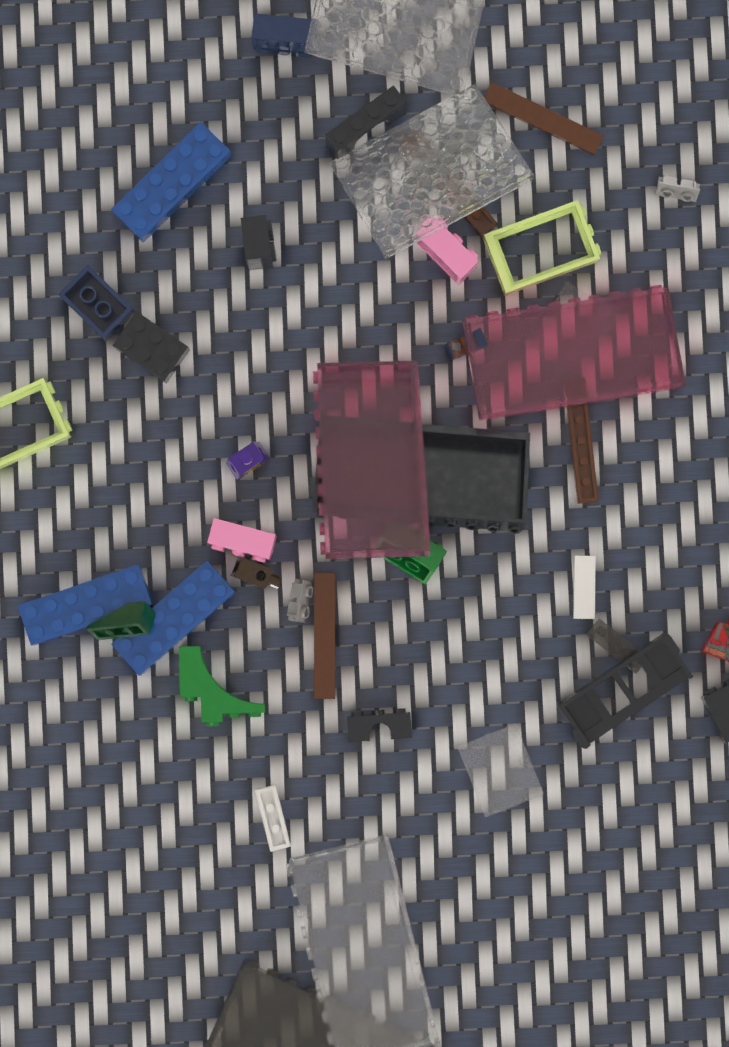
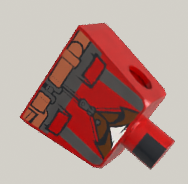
[700,617,729,662]

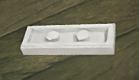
[573,556,596,619]
[255,784,291,852]

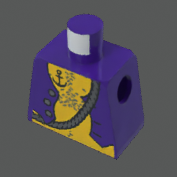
[226,442,270,481]

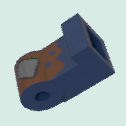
[445,328,488,360]

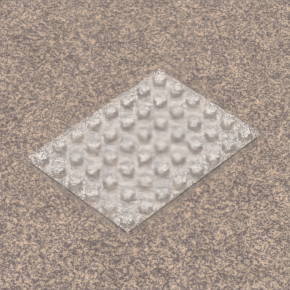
[304,0,484,97]
[329,84,535,259]

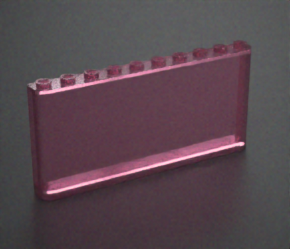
[462,285,686,421]
[313,361,430,559]

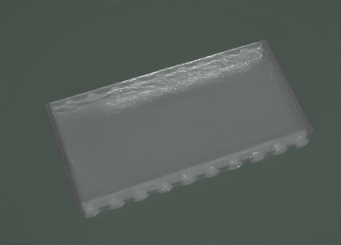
[285,834,440,1047]

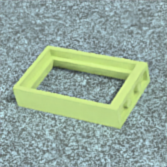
[483,200,601,296]
[0,378,73,469]

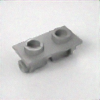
[655,175,700,202]
[286,579,313,623]

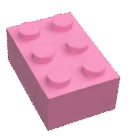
[415,217,479,285]
[207,518,277,563]

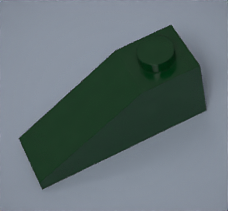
[87,601,156,640]

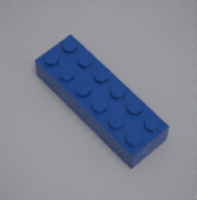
[111,122,232,243]
[112,560,236,676]
[18,565,154,646]

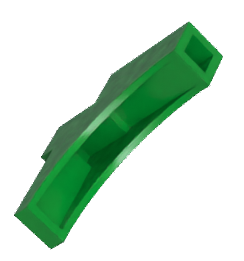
[179,646,266,726]

